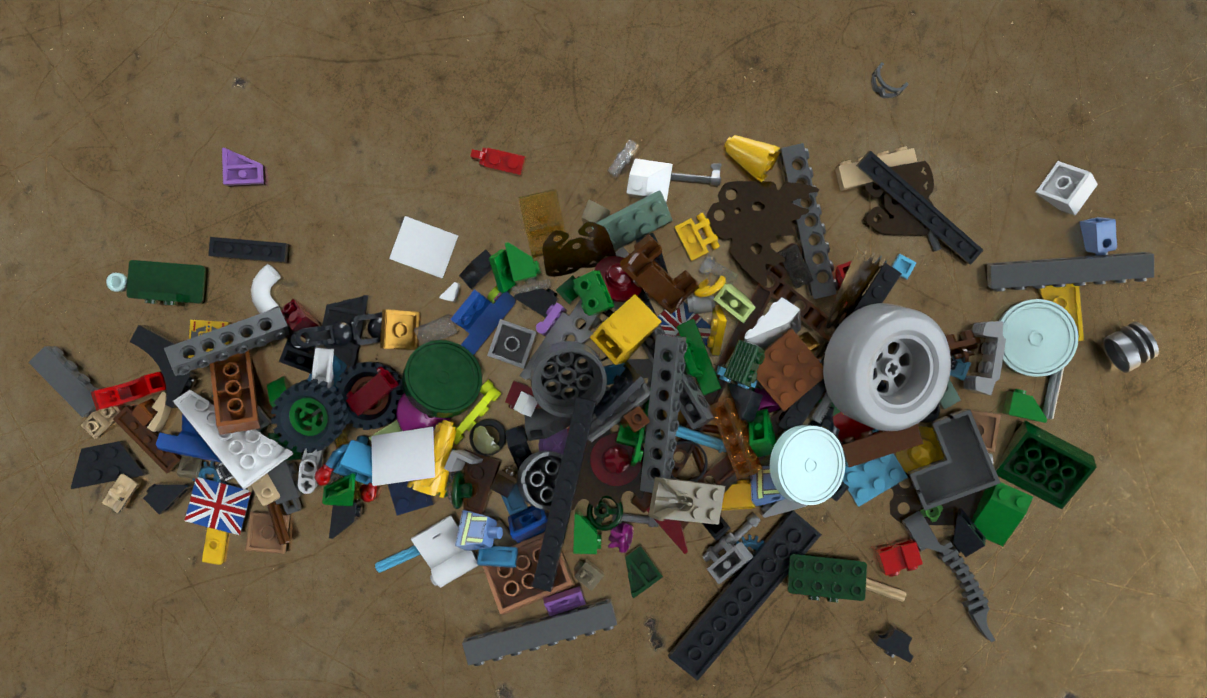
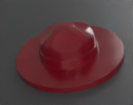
[594,256,643,302]
[590,434,642,486]

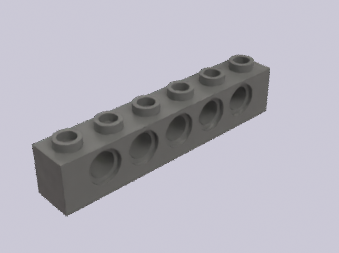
[164,307,290,376]
[641,325,716,429]

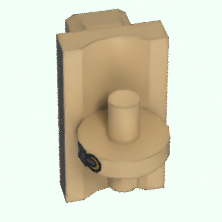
[102,474,139,513]

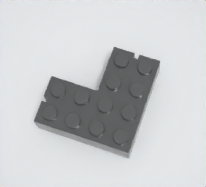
[908,408,1000,510]

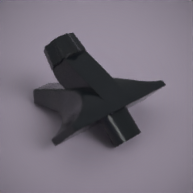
[810,406,840,438]

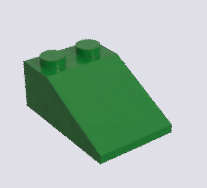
[972,482,1033,547]

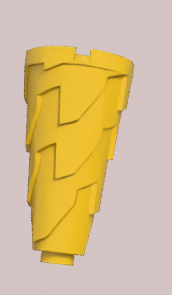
[407,420,456,498]

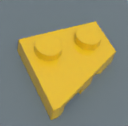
[707,305,727,356]

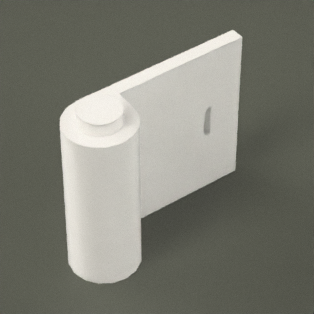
[411,515,479,588]

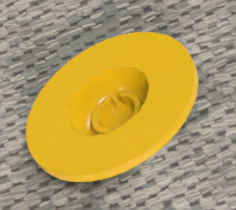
[896,426,944,473]

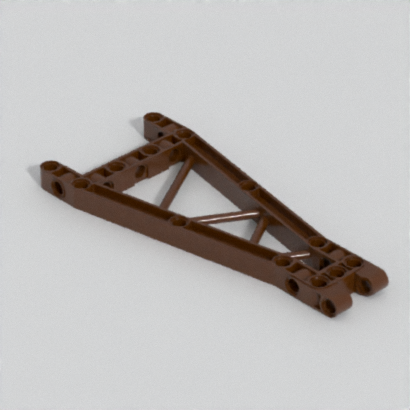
[630,243,835,530]

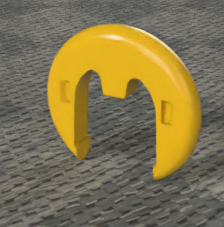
[694,275,726,297]

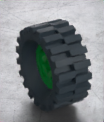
[271,379,348,453]

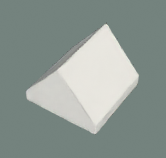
[513,391,537,417]

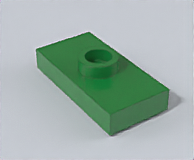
[489,249,516,293]

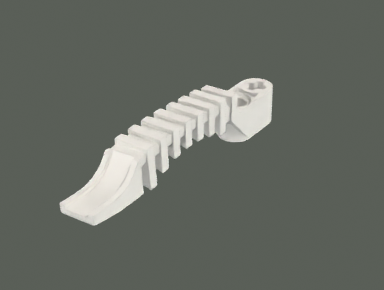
[298,346,334,494]

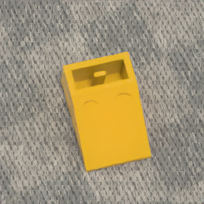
[590,294,662,365]

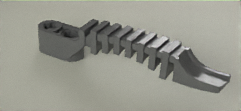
[902,511,995,642]

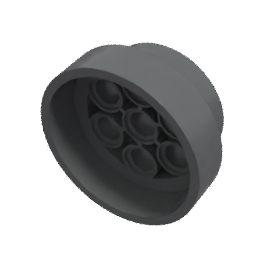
[530,341,607,418]

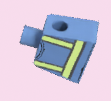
[750,465,786,506]
[455,510,503,551]

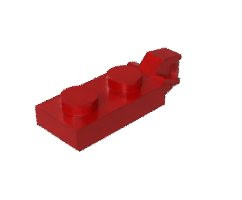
[470,148,525,176]

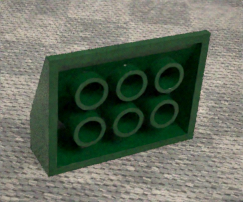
[995,420,1097,509]

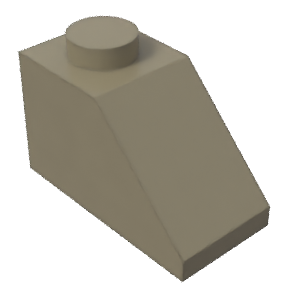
[581,200,611,223]

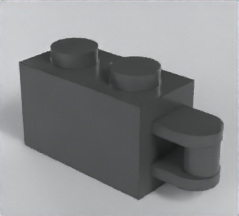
[268,460,303,515]

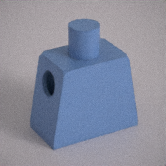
[1080,217,1117,255]

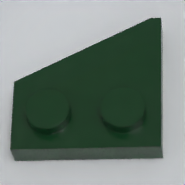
[625,545,663,599]

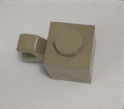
[573,559,604,591]

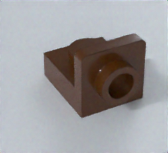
[620,406,650,432]

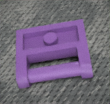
[536,303,567,336]

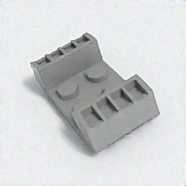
[963,321,1006,395]

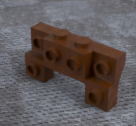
[620,234,699,314]

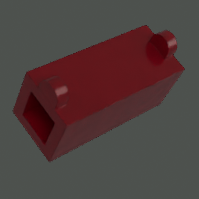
[346,366,399,416]

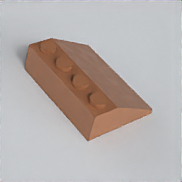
[483,532,575,615]

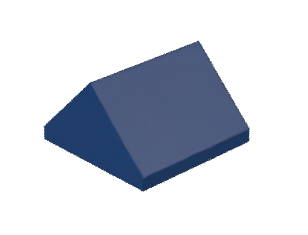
[508,505,549,543]

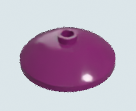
[396,393,451,431]

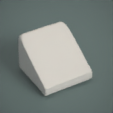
[439,282,460,302]

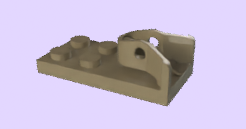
[648,477,726,525]

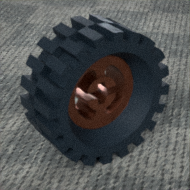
[334,362,405,430]

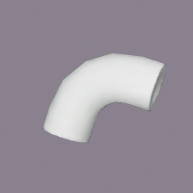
[251,264,281,314]

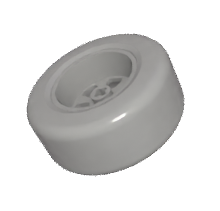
[823,303,951,431]

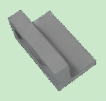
[444,449,483,472]

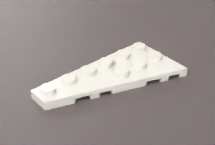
[173,390,293,490]

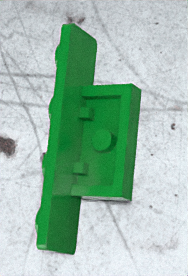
[677,319,721,396]
[615,388,651,466]

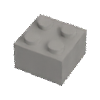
[487,319,538,369]

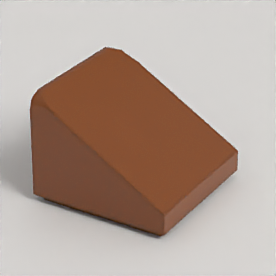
[132,399,158,426]

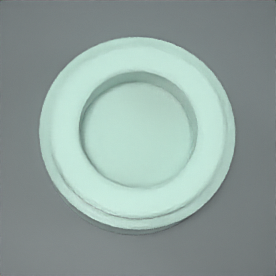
[106,273,127,292]

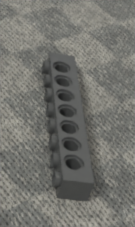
[779,143,838,300]
[640,334,687,493]

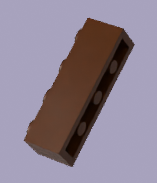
[840,424,923,467]

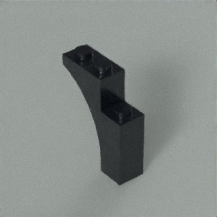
[130,325,197,408]

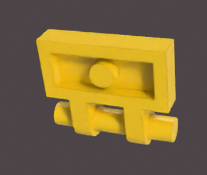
[674,213,720,261]

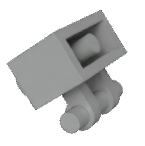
[702,533,753,584]

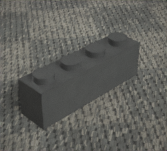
[28,346,99,417]

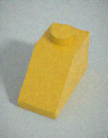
[721,480,756,511]

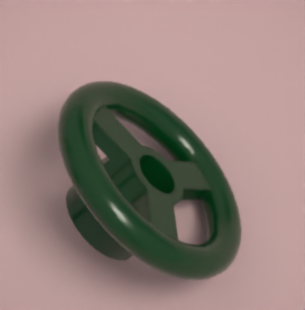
[452,471,472,509]
[587,495,623,531]

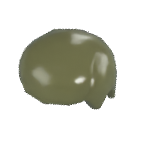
[473,426,500,455]

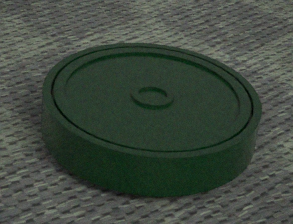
[402,340,482,418]

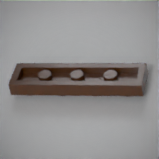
[113,405,181,473]

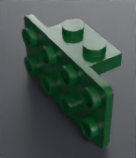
[126,260,206,305]
[787,554,867,603]

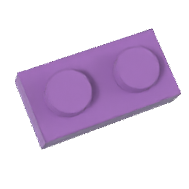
[543,586,586,616]

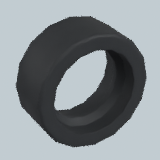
[469,419,507,456]

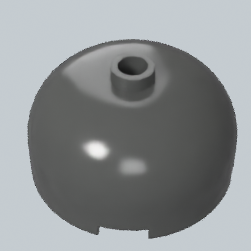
[517,450,563,510]

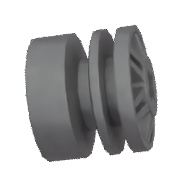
[1103,321,1159,373]

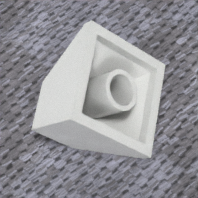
[627,159,673,202]

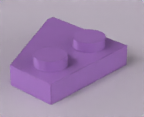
[222,148,264,186]

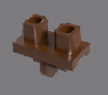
[945,330,981,363]

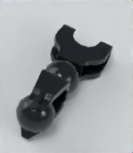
[290,312,382,349]

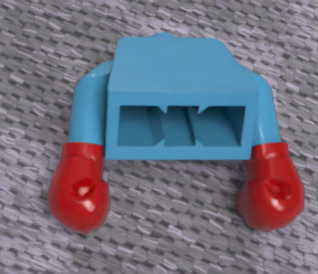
[314,436,378,502]

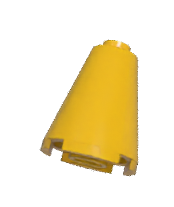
[724,135,780,182]

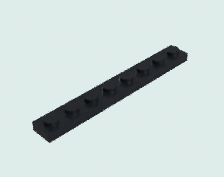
[856,151,983,265]

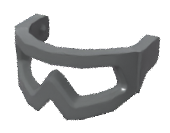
[871,62,908,98]

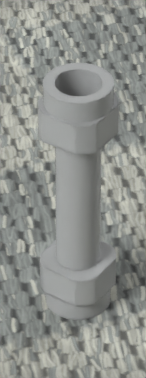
[731,513,761,547]
[612,514,658,527]

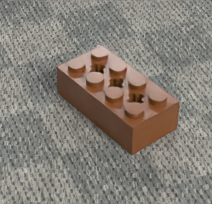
[210,350,260,435]

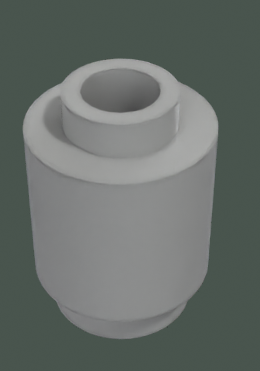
[687,295,715,314]

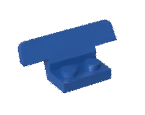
[451,289,515,355]
[156,414,222,463]

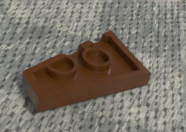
[463,448,501,515]

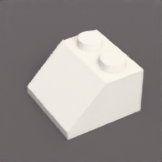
[1036,161,1098,216]

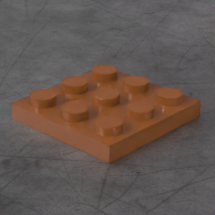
[756,328,824,411]

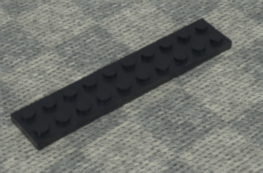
[668,510,822,681]

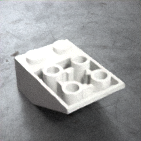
[744,297,801,350]

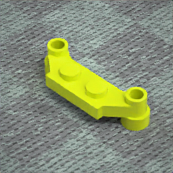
[453,379,501,445]

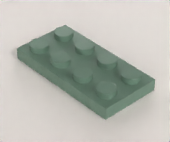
[591,190,673,250]

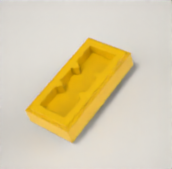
[202,527,228,565]

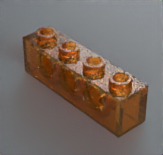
[710,397,762,480]

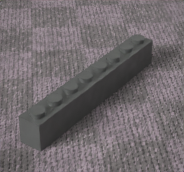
[987,252,1154,291]
[462,598,617,666]

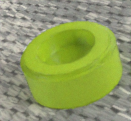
[487,286,502,303]

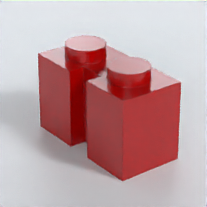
[875,539,923,577]

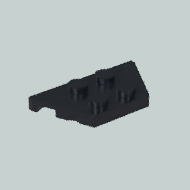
[322,295,369,367]
[71,441,146,489]

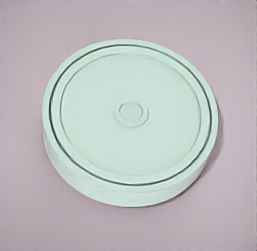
[999,299,1078,377]
[770,425,845,505]

